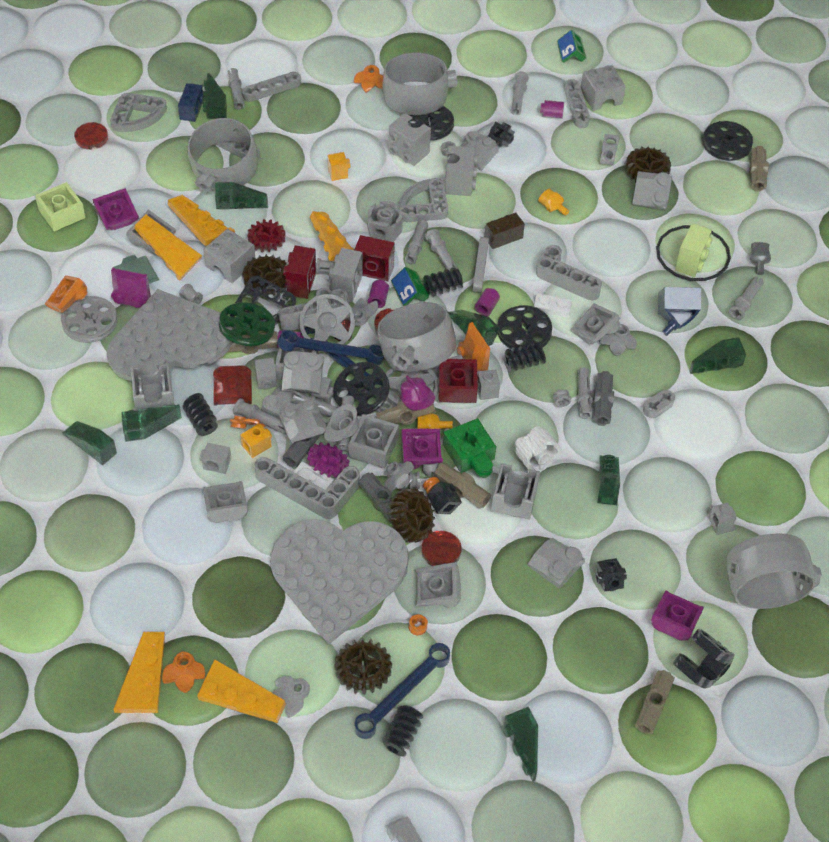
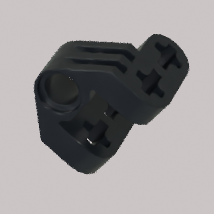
[673,628,735,689]

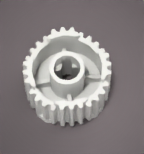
[515,426,561,470]

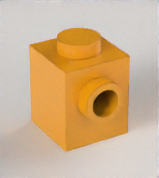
[327,152,351,181]
[240,424,272,458]

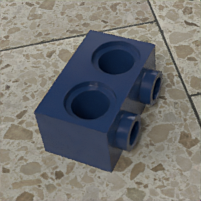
[178,83,204,122]

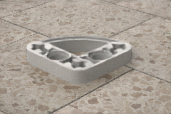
[110,93,167,132]
[399,178,448,222]

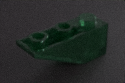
[203,73,227,119]
[215,182,268,209]
[448,309,500,346]
[689,337,746,374]
[121,404,182,442]
[62,421,117,465]
[597,455,620,505]
[502,706,538,782]

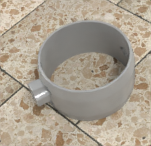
[382,53,457,115]
[188,118,258,193]
[378,302,456,372]
[727,533,822,609]

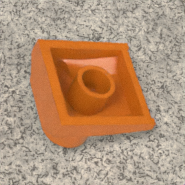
[45,275,88,313]
[457,322,490,372]

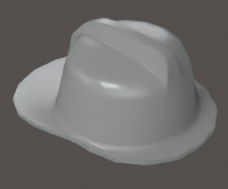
[324,404,359,442]

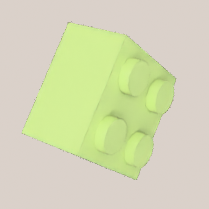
[35,182,85,231]
[675,223,713,277]

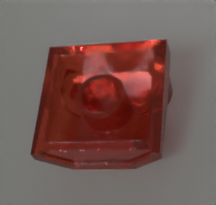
[213,365,252,406]

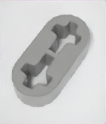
[643,390,675,418]

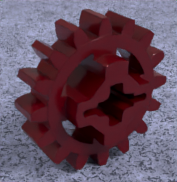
[247,219,286,253]

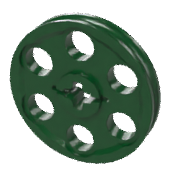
[219,302,275,346]

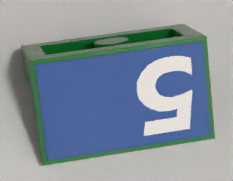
[557,29,586,63]
[391,267,429,306]

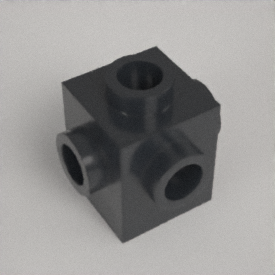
[488,121,515,147]
[427,482,462,514]
[595,558,627,592]

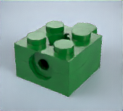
[443,418,496,478]

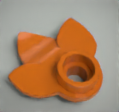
[354,65,383,93]
[230,415,266,429]
[162,652,205,693]

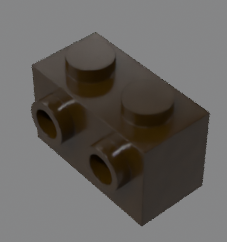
[484,213,525,249]

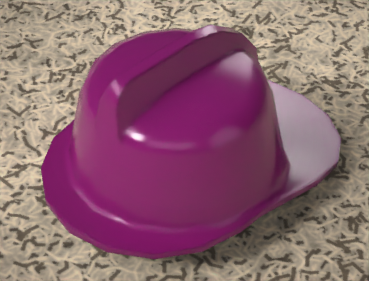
[400,375,435,410]

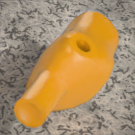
[538,189,569,216]
[418,413,453,429]

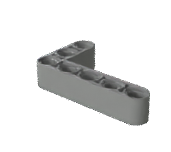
[254,457,360,519]

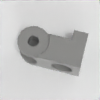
[600,134,620,166]
[387,816,422,842]

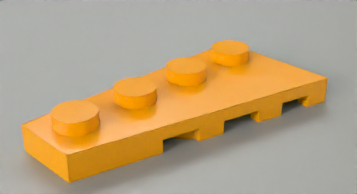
[167,195,235,246]
[309,211,354,261]
[134,215,202,281]
[114,632,165,713]
[197,660,286,723]

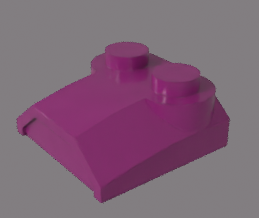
[93,188,139,230]
[111,267,151,308]
[401,429,443,469]
[651,590,704,641]

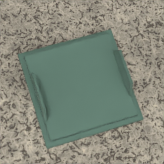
[113,254,159,284]

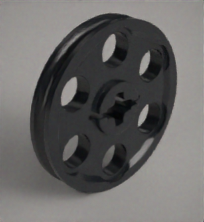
[408,106,454,141]
[702,121,753,161]
[497,305,552,350]
[333,362,390,416]

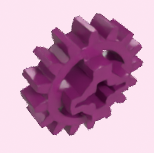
[307,442,350,478]

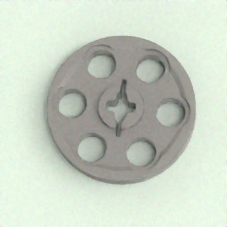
[61,296,118,343]

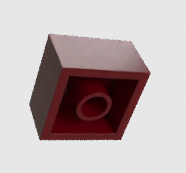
[354,235,395,282]
[283,245,316,299]
[439,359,478,403]

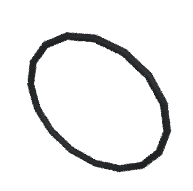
[656,225,731,281]

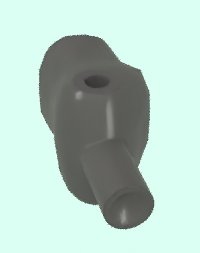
[750,242,771,275]

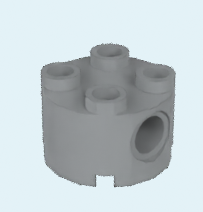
[368,201,403,242]

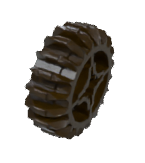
[625,146,671,183]
[242,254,287,296]
[387,488,436,543]
[334,638,392,695]

